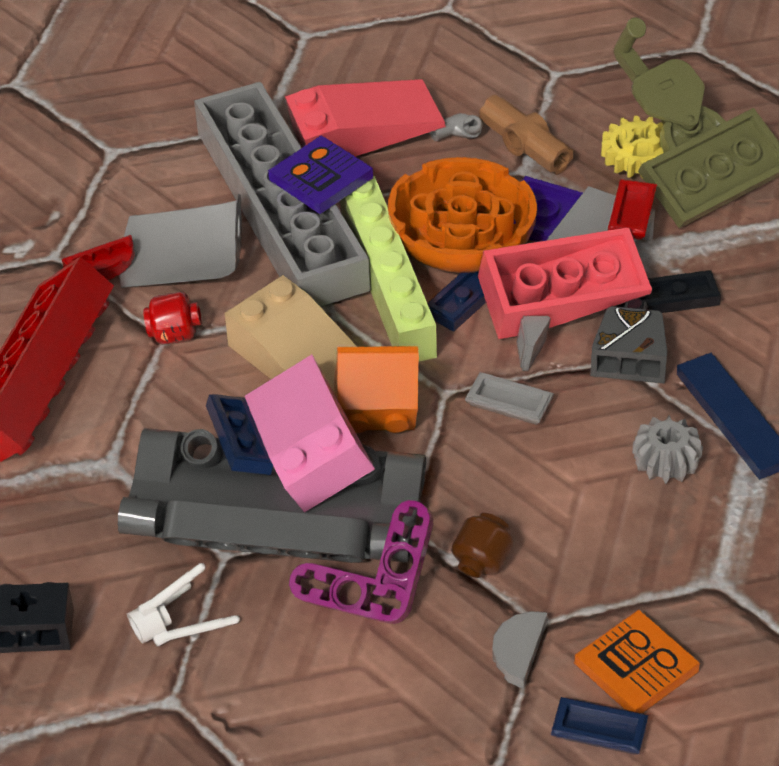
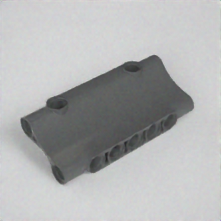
[118,428,426,563]

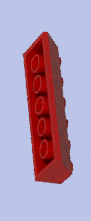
[0,256,114,462]

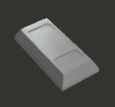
[465,372,554,425]

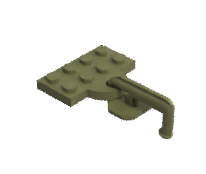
[613,17,779,229]

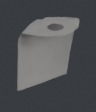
[120,194,242,288]

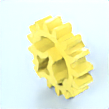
[601,116,664,179]

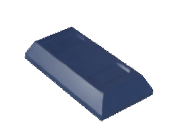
[551,697,649,755]

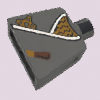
[590,298,667,384]

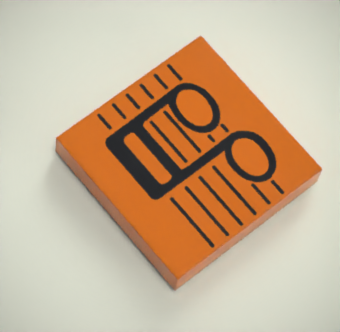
[574,610,700,714]

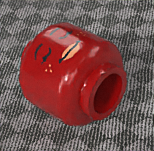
[143,292,202,345]

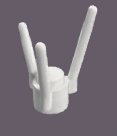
[127,563,240,647]

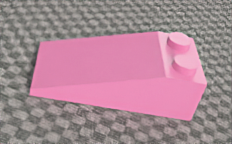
[244,354,375,513]

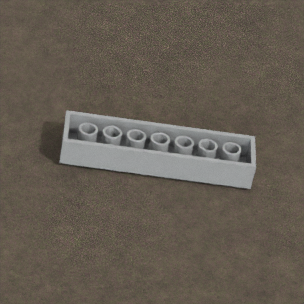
[194,82,370,307]

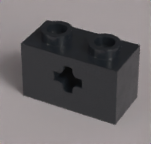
[0,582,74,653]

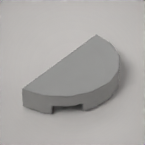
[492,611,548,689]

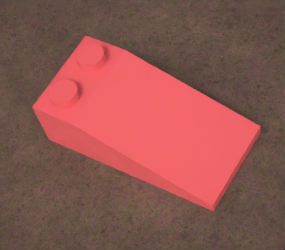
[285,79,446,157]
[478,227,652,339]

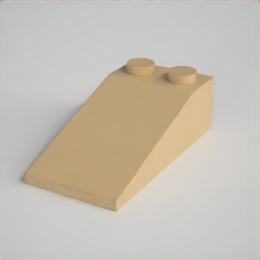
[225,275,357,390]

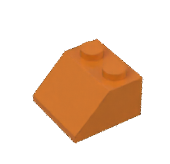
[333,346,419,433]

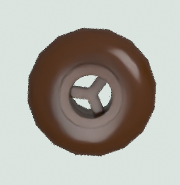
[452,513,514,578]

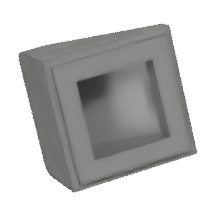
[516,316,551,371]

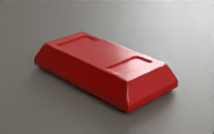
[608,179,657,240]

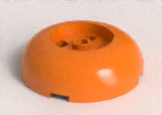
[388,157,537,273]

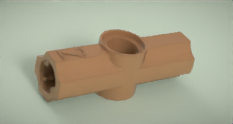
[479,94,573,175]

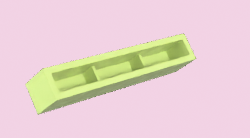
[340,176,437,362]

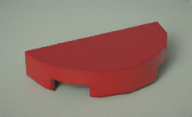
[62,235,135,280]

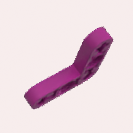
[289,500,433,624]

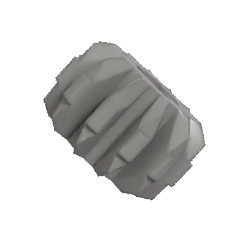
[632,415,703,484]

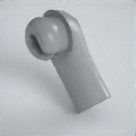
[429,113,483,141]

